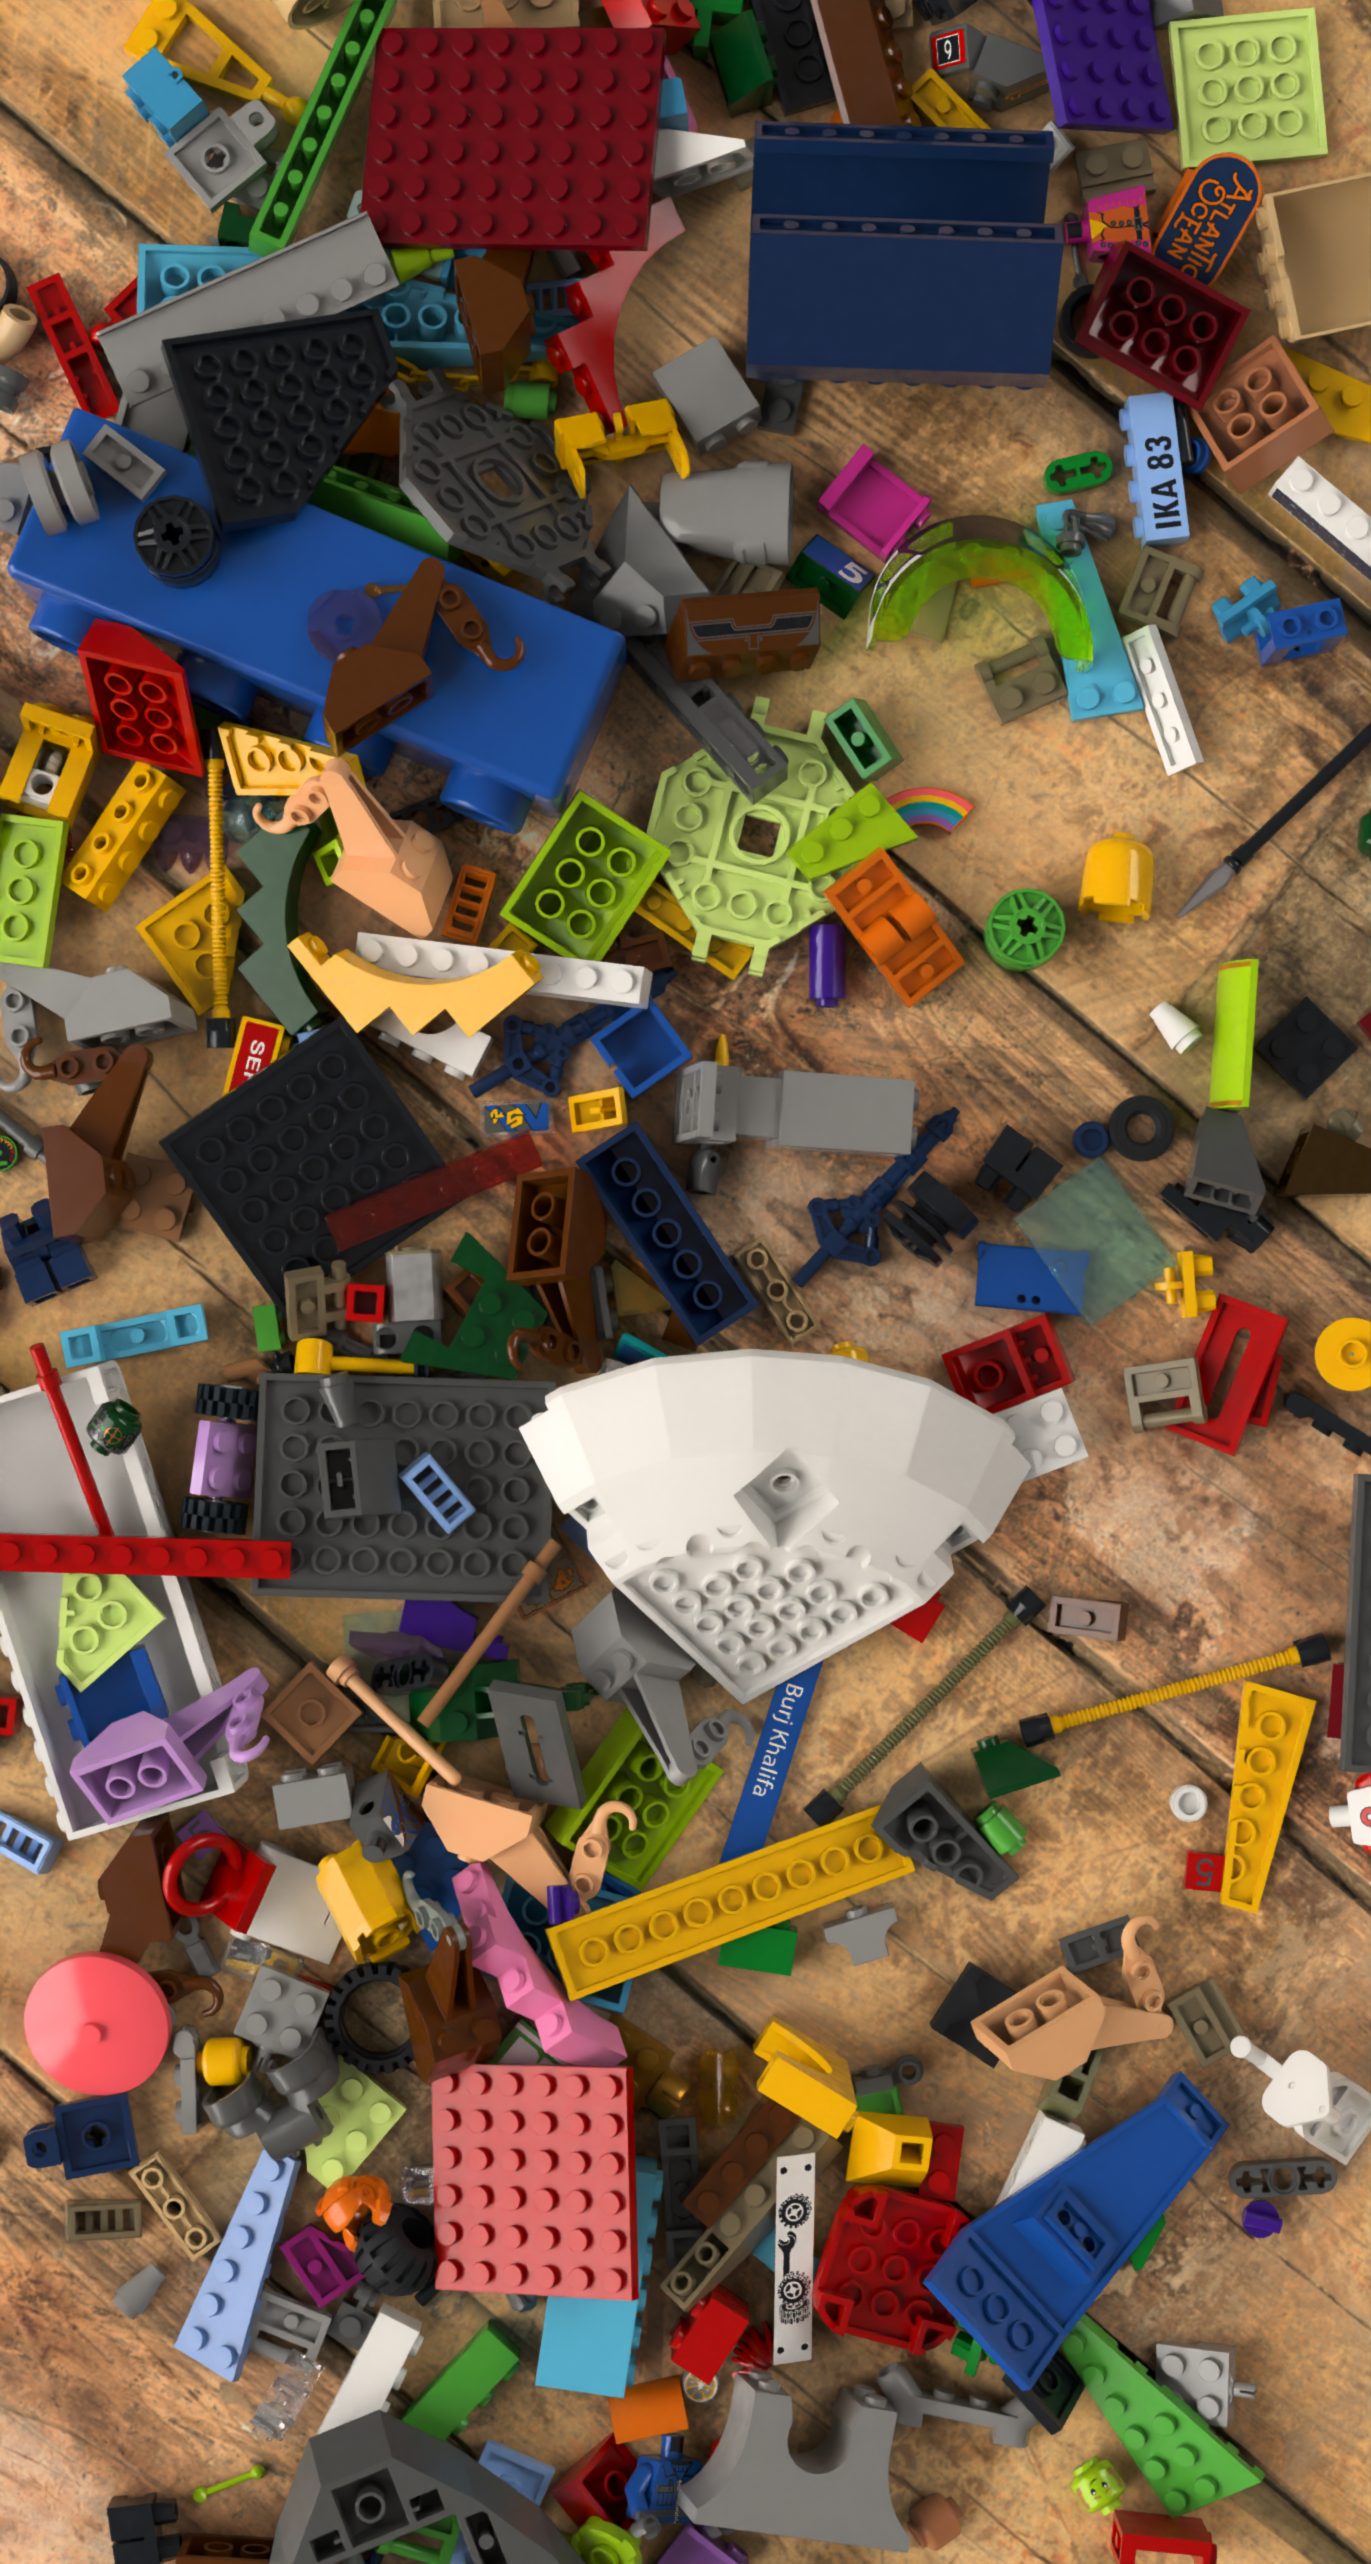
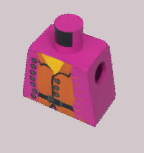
[1064,185,1152,263]

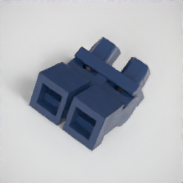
[0,1198,98,1307]

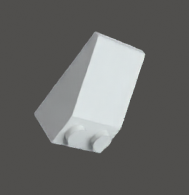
[653,128,754,200]

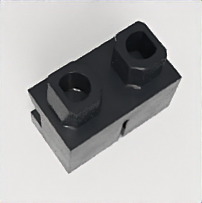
[974,1124,1063,1214]
[107,2492,183,2564]

